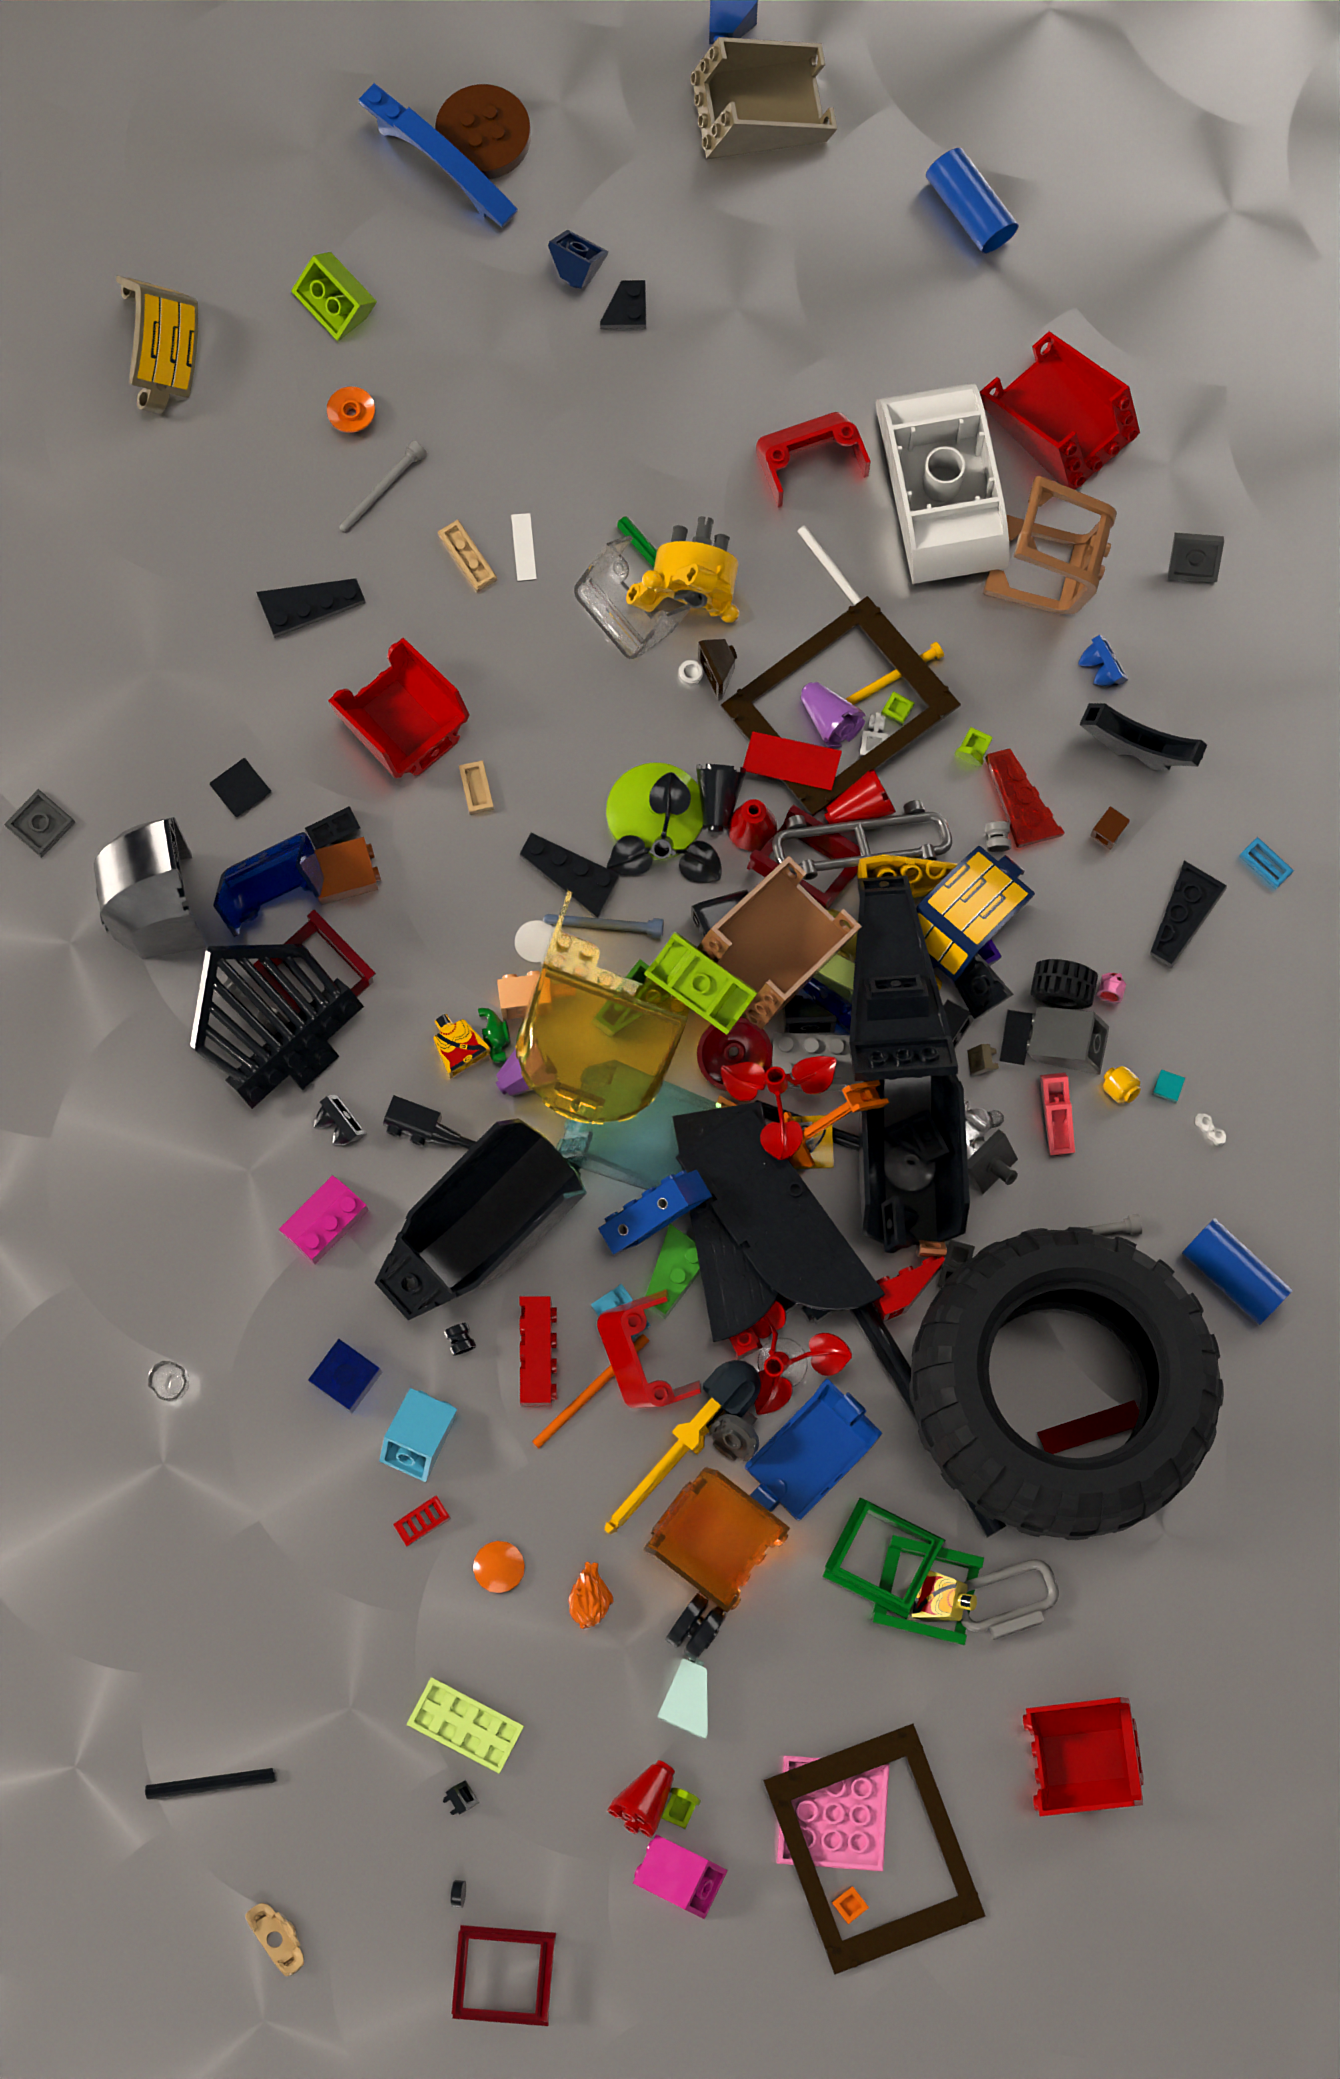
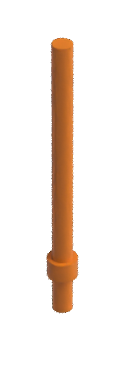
[532,1334,650,1448]

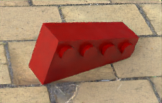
[519,1296,557,1406]

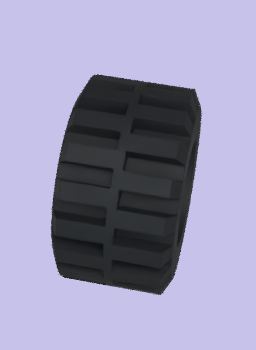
[1030,959,1098,1009]

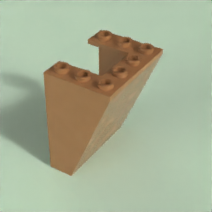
[697,856,862,1030]

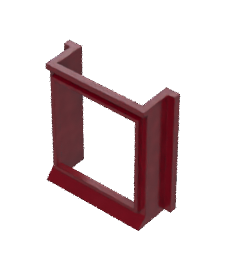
[747,804,861,911]
[253,909,376,1013]
[451,1925,556,2026]

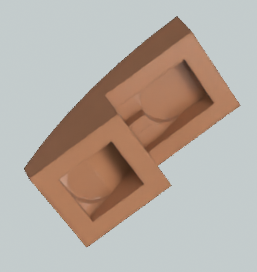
[915,1240,947,1258]

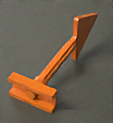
[784,1080,890,1167]

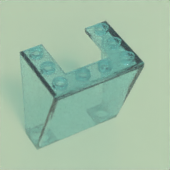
[556,1060,722,1190]

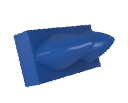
[1078,635,1128,686]

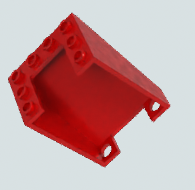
[980,331,1140,490]

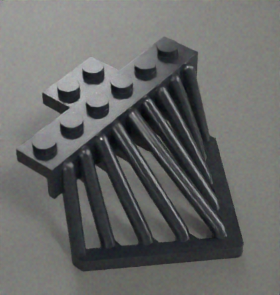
[190,944,364,1109]

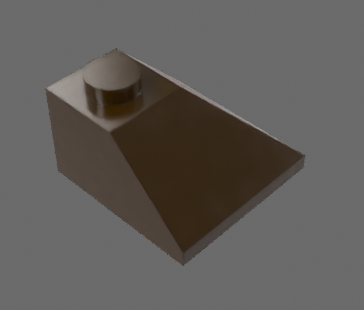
[698,639,737,701]

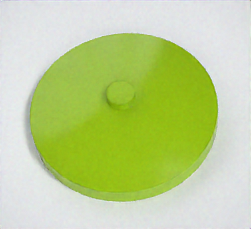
[606,762,704,860]

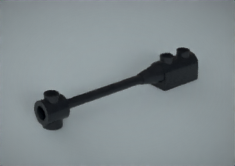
[383,1095,581,1177]

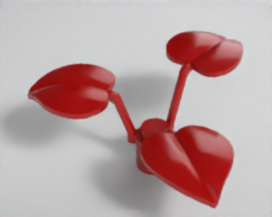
[721,1056,837,1160]
[752,1300,852,1415]

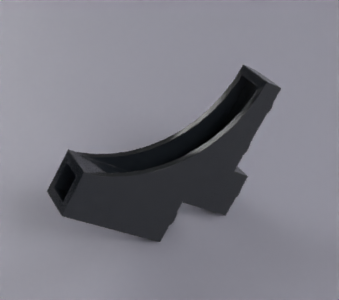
[1079,703,1207,770]

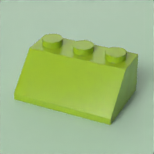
[291,252,377,341]

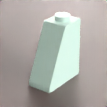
[657,1658,708,1739]

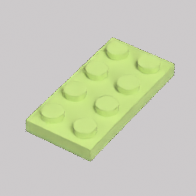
[406,1677,524,1774]

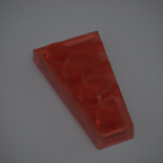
[985,748,1065,848]

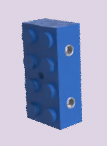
[598,1170,712,1255]

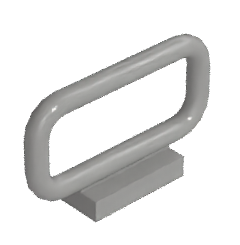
[960,1559,1059,1640]

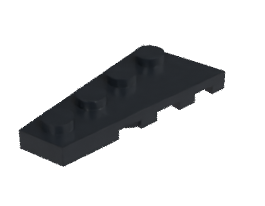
[256,578,366,638]
[520,832,620,918]
[1150,860,1227,968]
[952,953,1014,1019]

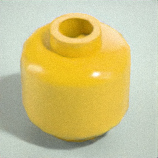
[1103,1066,1141,1103]

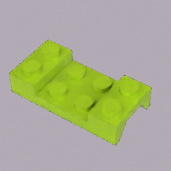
[644,932,758,1035]

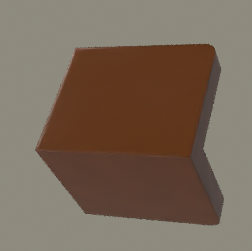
[1090,806,1130,850]

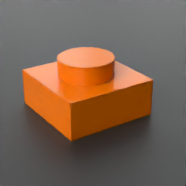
[831,1886,869,1924]

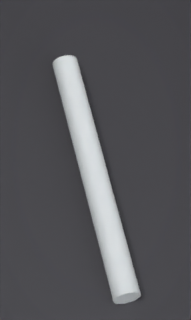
[797,526,862,605]

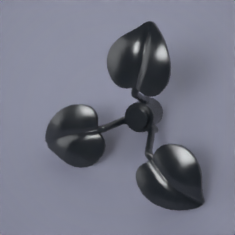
[607,772,722,882]

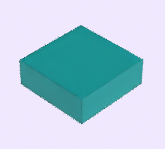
[1152,1069,1185,1103]

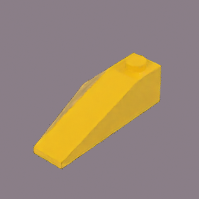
[857,854,958,898]

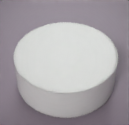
[679,660,703,686]

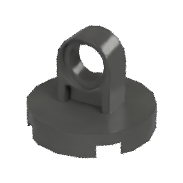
[709,1411,759,1461]

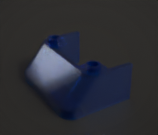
[213,832,324,937]

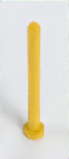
[845,642,944,705]

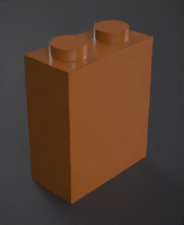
[306,837,381,905]

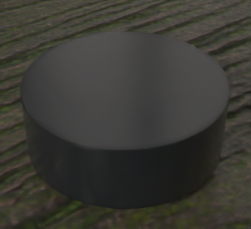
[451,1880,466,1908]

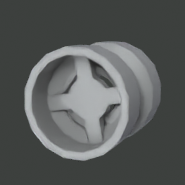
[985,821,1011,852]

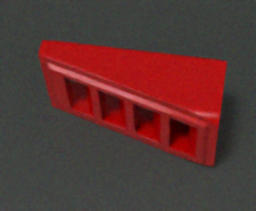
[393,1495,451,1546]

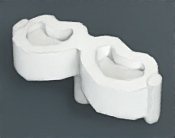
[1195,1113,1226,1146]

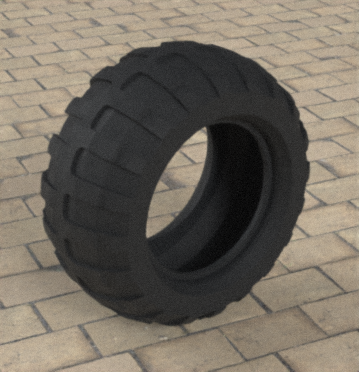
[909,1227,1224,1540]

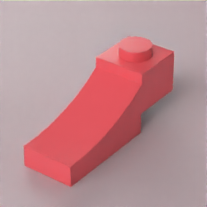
[1040,1073,1075,1155]

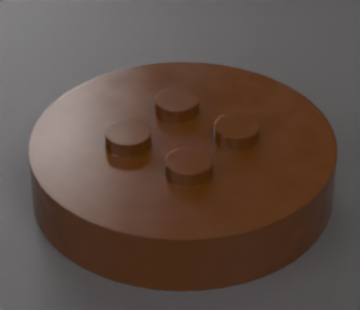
[435,84,531,179]

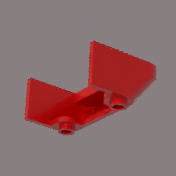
[756,412,871,507]
[597,1289,701,1409]

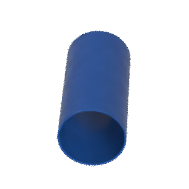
[926,148,1019,254]
[1182,1218,1293,1326]

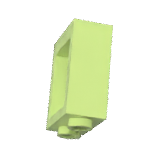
[810,954,855,1003]

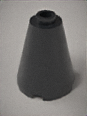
[696,764,746,832]

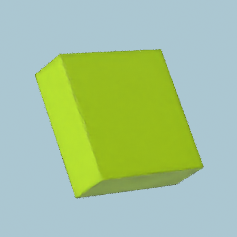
[881,691,915,726]

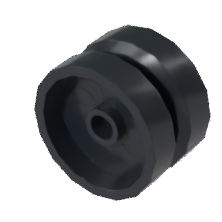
[665,1593,728,1661]

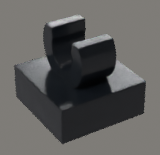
[443,1780,479,1815]

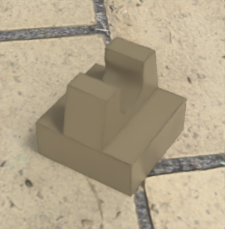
[967,1044,999,1075]

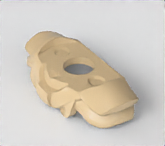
[245,1903,304,1977]

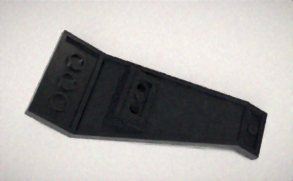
[849,875,958,1082]

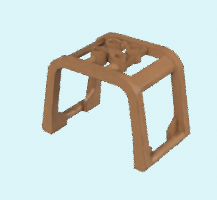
[983,476,1117,614]

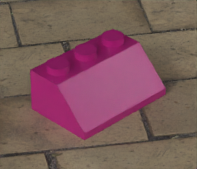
[279,1175,369,1264]

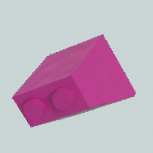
[633,1834,728,1919]

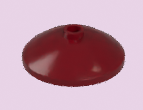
[697,1017,773,1091]

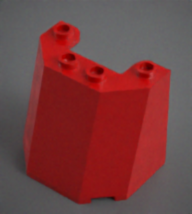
[328,638,470,778]
[1023,1697,1144,1816]

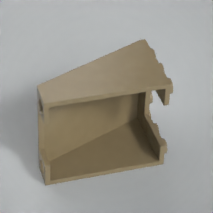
[690,37,837,159]

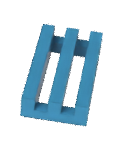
[1240,837,1294,890]

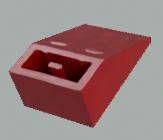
[873,1256,945,1322]

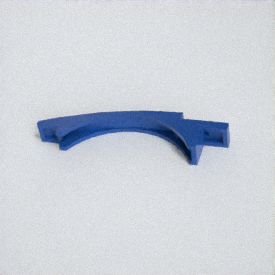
[358,83,518,227]

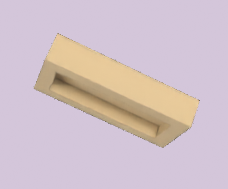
[459,760,494,815]

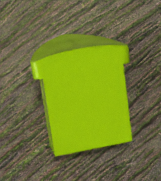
[955,727,993,766]
[661,1787,701,1829]

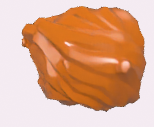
[568,1562,614,1629]

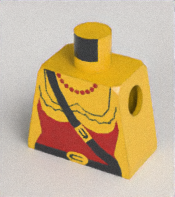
[433,1014,490,1079]

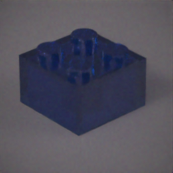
[308,1338,383,1414]

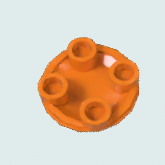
[473,1541,525,1593]

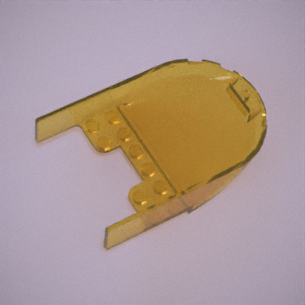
[516,891,690,1124]

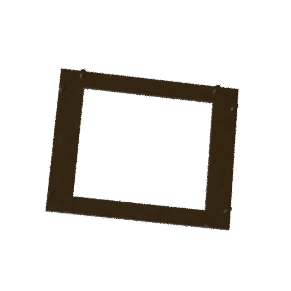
[720,596,961,817]
[763,1723,986,1975]

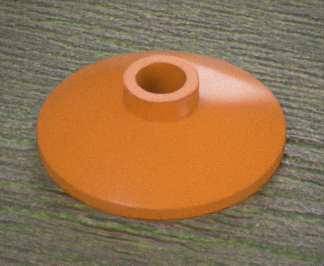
[327,386,375,433]

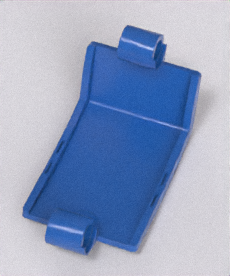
[745,1379,882,1521]

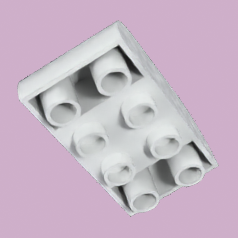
[875,383,1010,584]

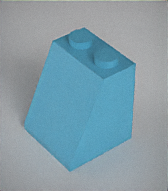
[379,1388,457,1482]

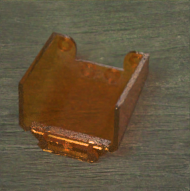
[643,1467,790,1613]

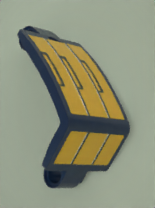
[916,846,1035,981]

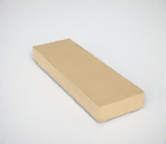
[438,520,497,592]

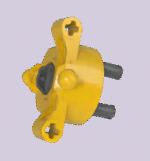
[626,516,739,623]

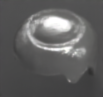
[148,1361,189,1401]

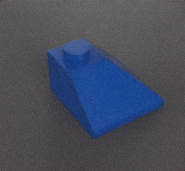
[709,0,758,44]

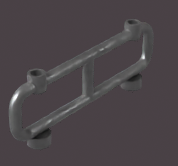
[772,800,952,880]

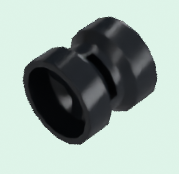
[444,1322,476,1356]

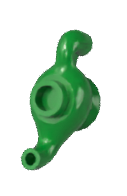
[478,1008,511,1063]

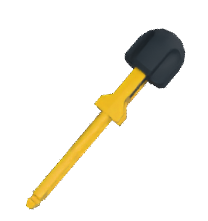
[604,1360,761,1534]

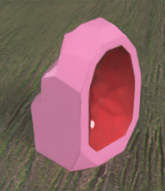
[1096,973,1126,1003]

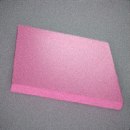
[777,1756,889,1871]

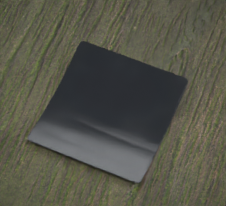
[210,758,271,817]

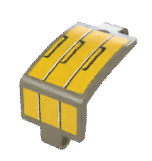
[116,275,198,414]

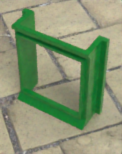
[822,1498,946,1619]
[871,1535,984,1645]

